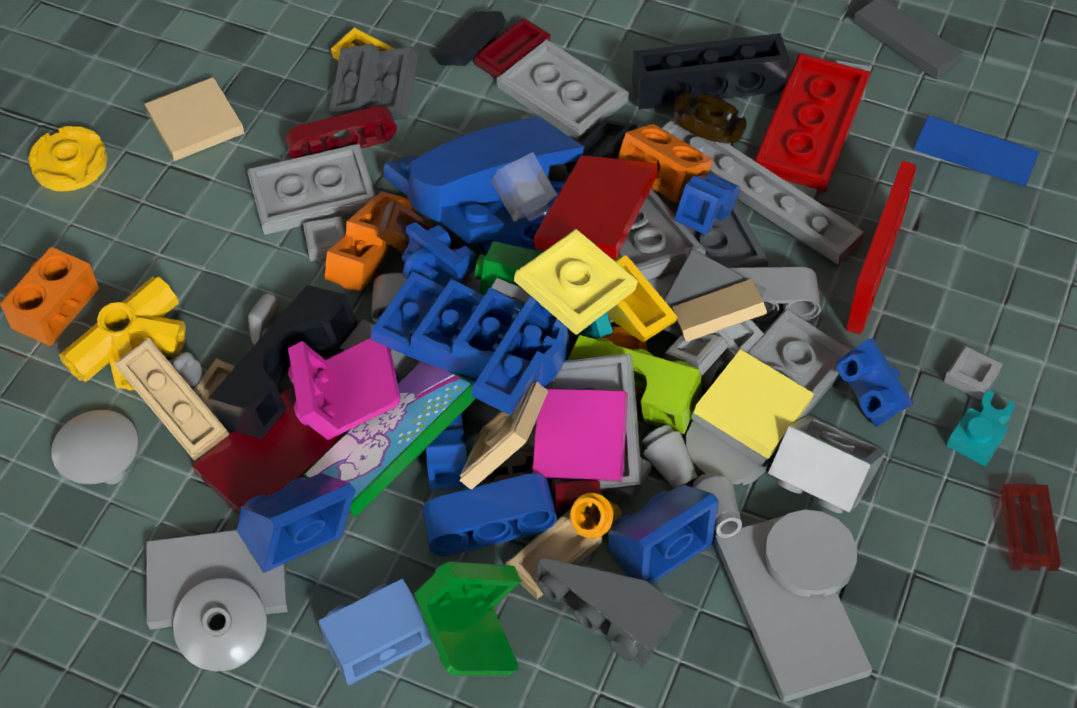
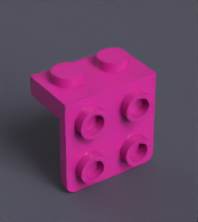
[288,338,401,440]

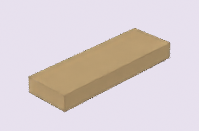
[114,338,229,462]

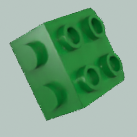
[414,560,522,676]

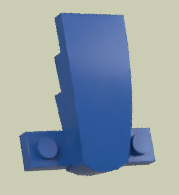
[384,117,584,244]
[371,271,568,415]

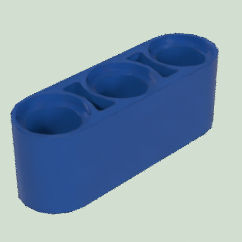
[422,473,557,556]

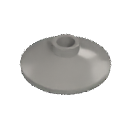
[173,578,267,672]

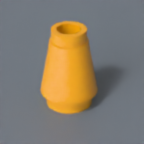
[570,493,621,539]

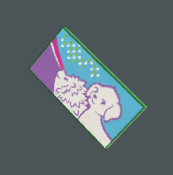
[303,361,476,517]

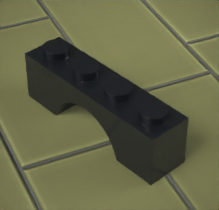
[208,285,358,439]

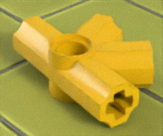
[59,276,186,391]

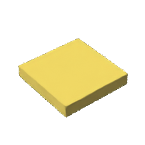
[514,229,638,335]
[694,349,814,459]

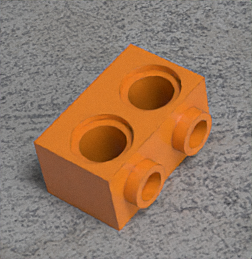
[618,124,713,203]
[0,247,99,347]

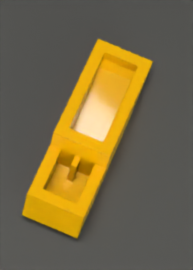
[607,255,678,342]

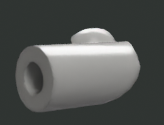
[248,294,279,345]

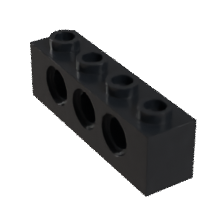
[632,33,790,110]

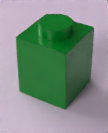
[474,241,542,296]

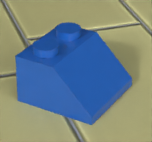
[237,473,355,573]
[608,484,719,584]

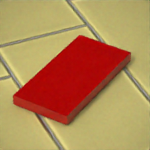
[754,53,871,192]
[534,155,657,259]
[846,161,917,335]

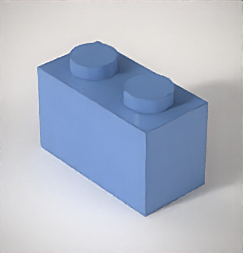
[318,578,431,686]

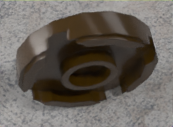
[671,92,747,143]

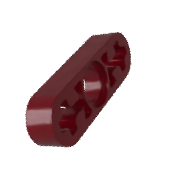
[285,106,397,159]

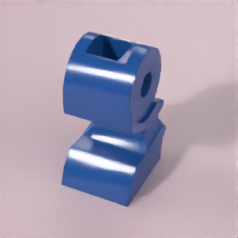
[674,173,740,235]
[426,413,467,490]

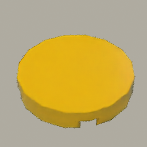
[28,126,108,191]

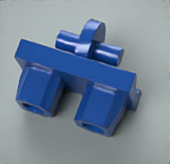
[402,222,476,287]
[835,338,914,427]

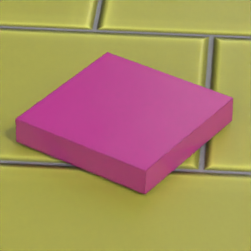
[533,389,628,482]

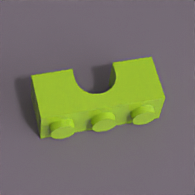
[567,335,702,434]

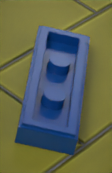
[914,116,1040,187]

